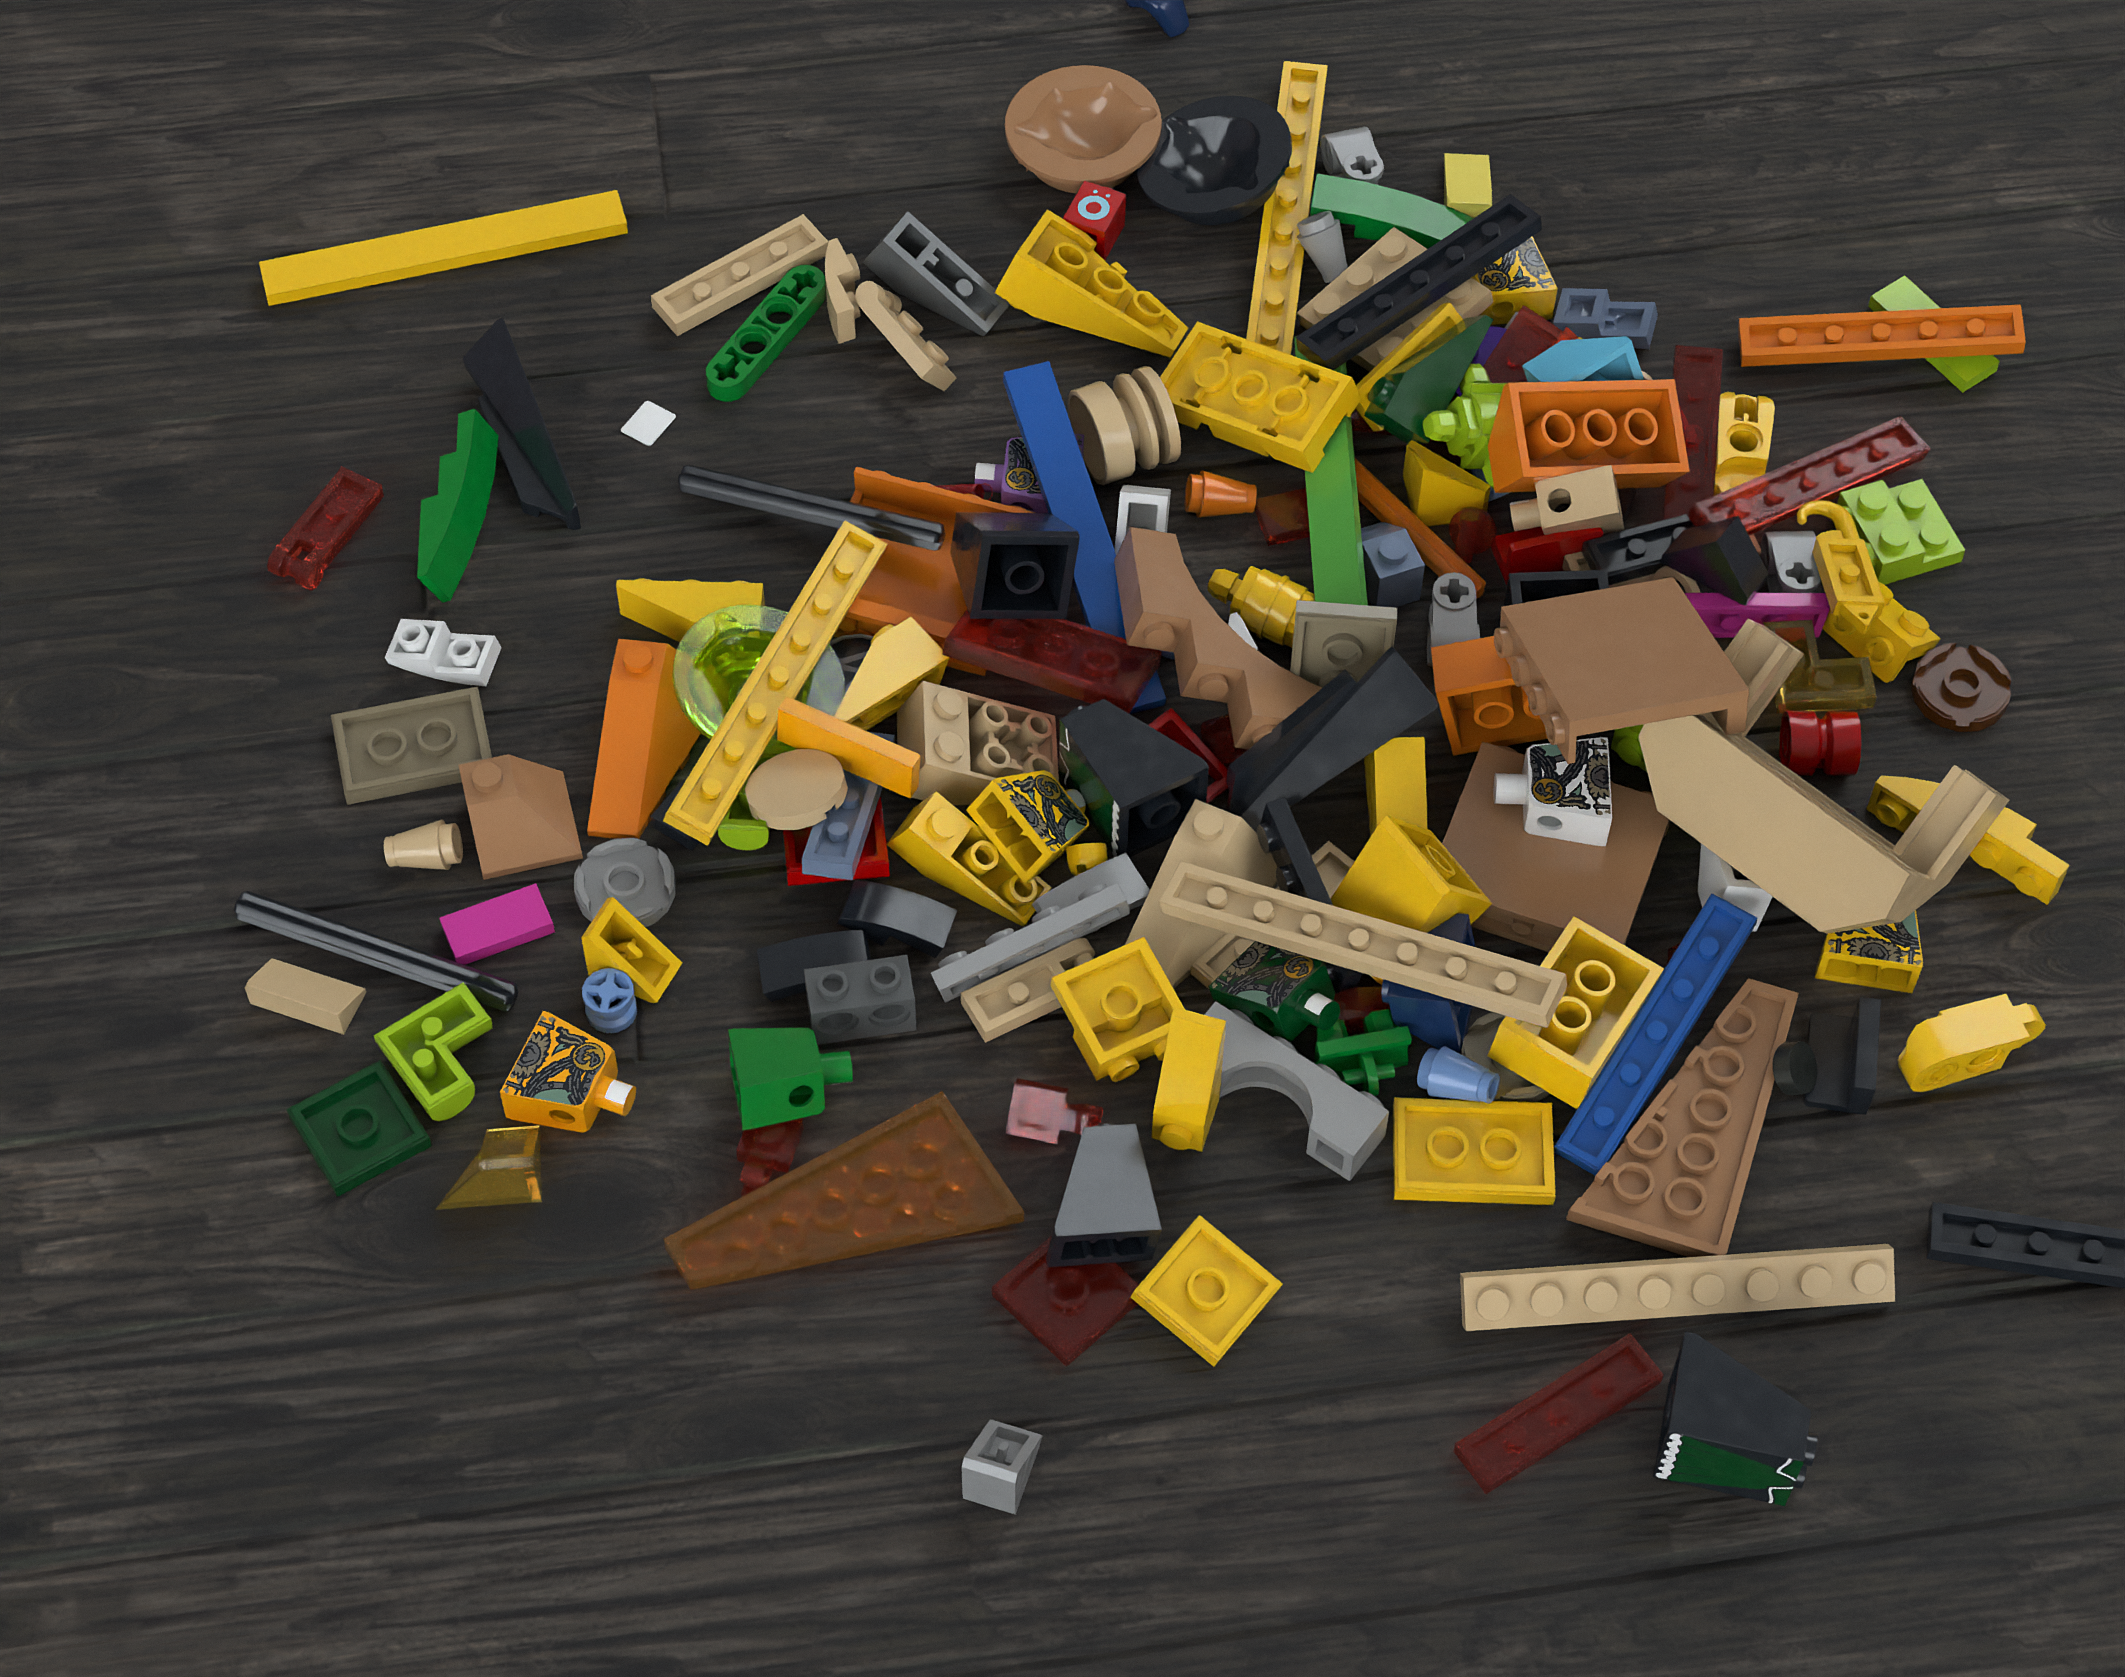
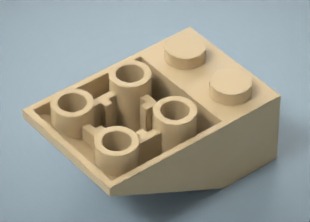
[897,681,1059,805]

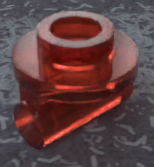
[1449,507,1497,564]

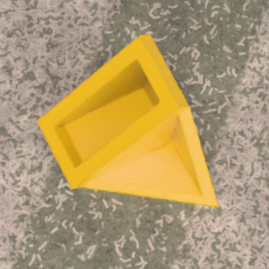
[1403,440,1491,526]

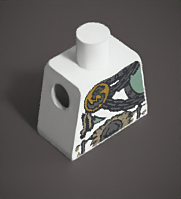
[1493,737,1612,846]

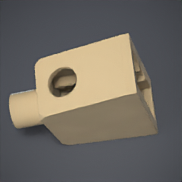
[1510,465,1625,535]

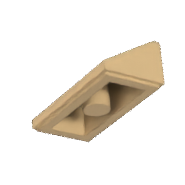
[245,958,366,1034]

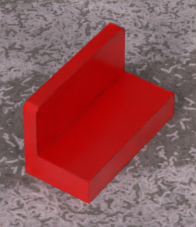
[1491,526,1603,585]

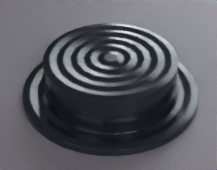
[1137,95,1292,225]

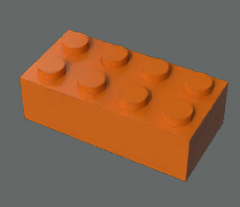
[1431,636,1548,756]

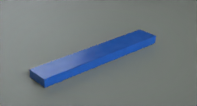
[1554,893,1757,1176]

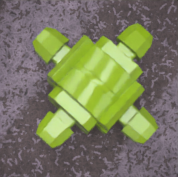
[1423,364,1507,489]

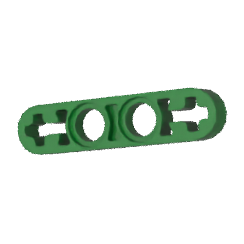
[706,265,826,402]

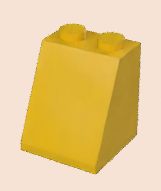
[1331,815,1493,985]

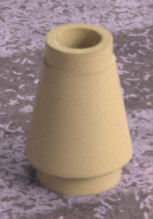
[384,820,463,870]

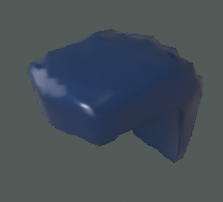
[1125,0,1189,37]

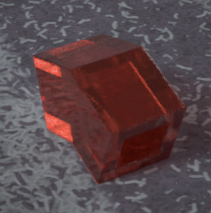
[1334,987,1390,1036]

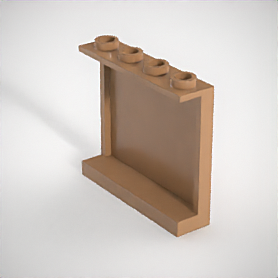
[1494,577,1749,764]
[1442,741,1670,952]

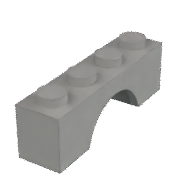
[1204,1001,1389,1181]

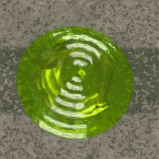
[672,605,845,758]

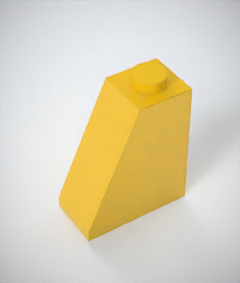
[1364,737,1428,837]

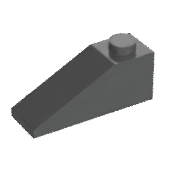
[862,211,1010,336]

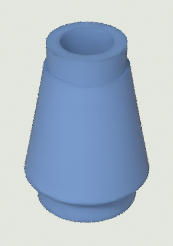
[1417,1046,1500,1104]

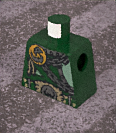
[1208,941,1340,1042]

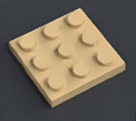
[1297,227,1493,372]

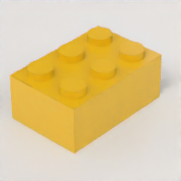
[1487,916,1664,1109]

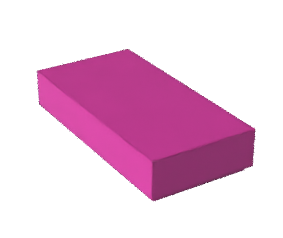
[439,883,555,965]

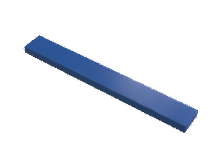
[1003,361,1166,714]

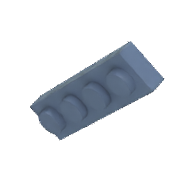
[802,732,895,880]

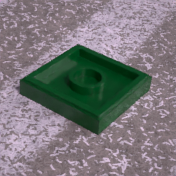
[286,1060,432,1197]

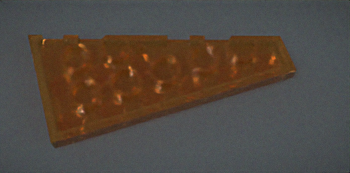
[663,1091,1024,1290]

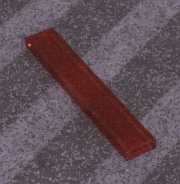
[1687,416,1930,535]

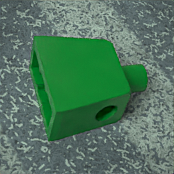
[728,1028,853,1130]

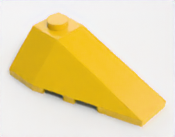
[995,209,1188,358]

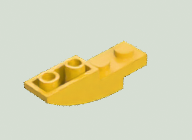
[1867,775,2070,905]

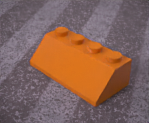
[1488,379,1690,493]

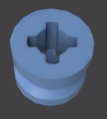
[582,968,637,1033]

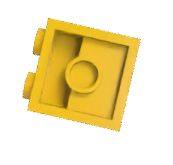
[1050,937,1185,1082]

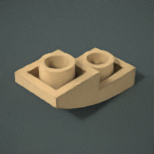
[825,238,860,344]

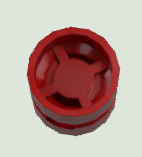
[1779,710,1861,776]

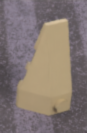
[1125,799,1277,989]

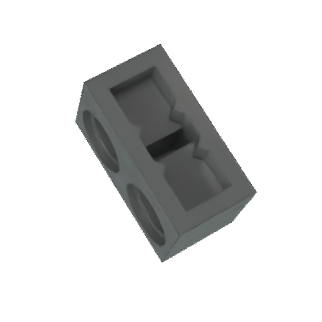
[804,955,916,1045]

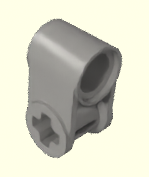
[1320,126,1384,185]
[1761,531,1821,593]
[1427,572,1480,666]

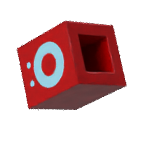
[1063,181,1126,260]

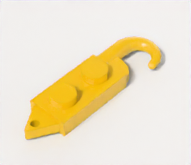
[1797,500,1885,634]

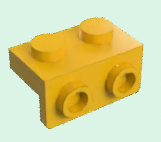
[1822,582,1941,683]

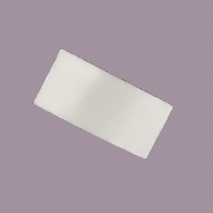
[385,619,501,686]

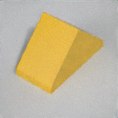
[581,897,682,1003]

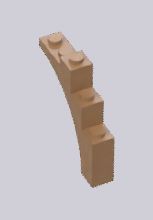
[1114,527,1322,749]

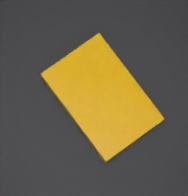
[1393,1097,1555,1205]

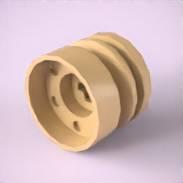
[1068,366,1181,485]

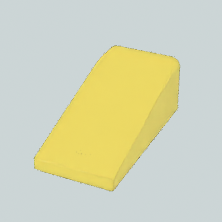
[1444,153,1492,218]

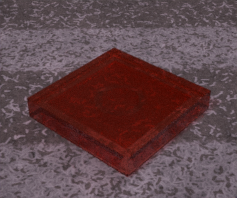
[992,1236,1139,1367]

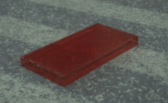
[942,610,1162,713]

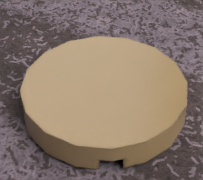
[745,749,848,830]

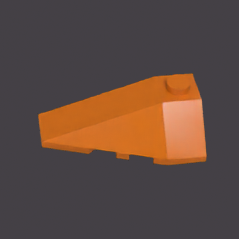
[587,639,720,839]

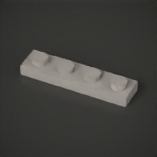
[931,882,1130,1003]

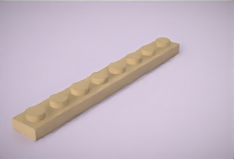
[1159,861,1567,1028]
[1460,1244,1895,1331]

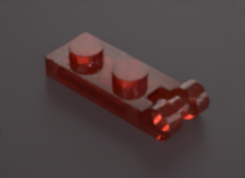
[267,467,384,591]

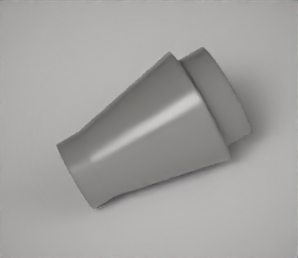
[1297,211,1348,283]

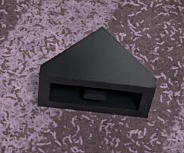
[1660,516,1769,606]

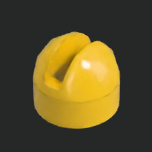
[1066,843,1108,876]

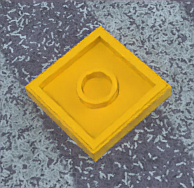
[1130,1215,1283,1367]

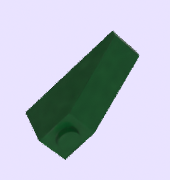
[1364,315,1493,444]

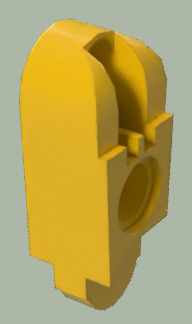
[1710,392,1775,512]
[1897,994,2046,1092]

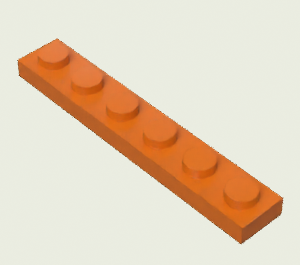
[1738,305,2026,367]

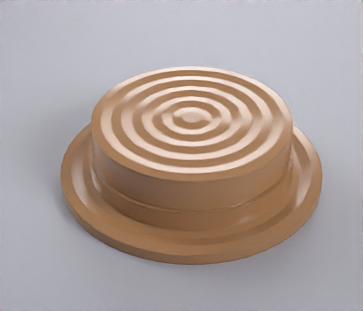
[1005,65,1162,193]

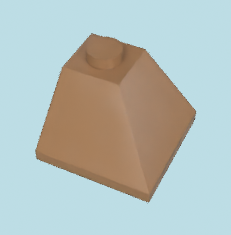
[458,754,583,880]

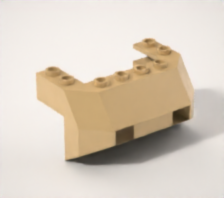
[1638,618,2009,933]

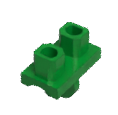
[1314,1009,1412,1096]

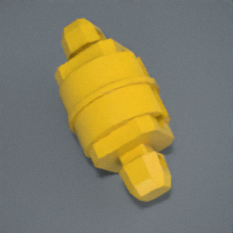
[1207,566,1315,648]

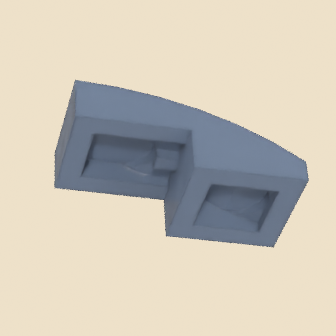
[1553,288,1658,349]

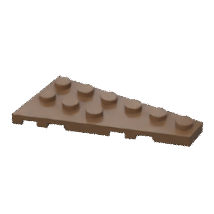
[1566,978,1799,1257]

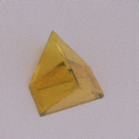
[435,1125,542,1210]

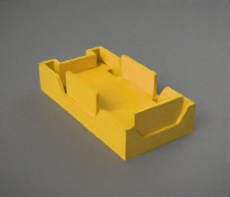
[1160,321,1361,473]

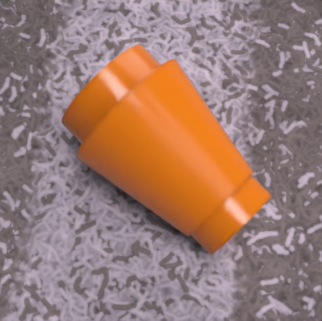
[1185,470,1257,518]

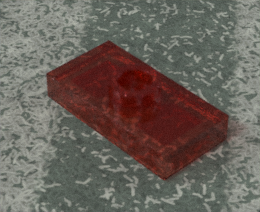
[1254,488,1310,546]

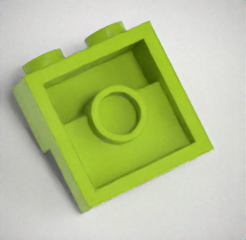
[1837,479,1965,585]

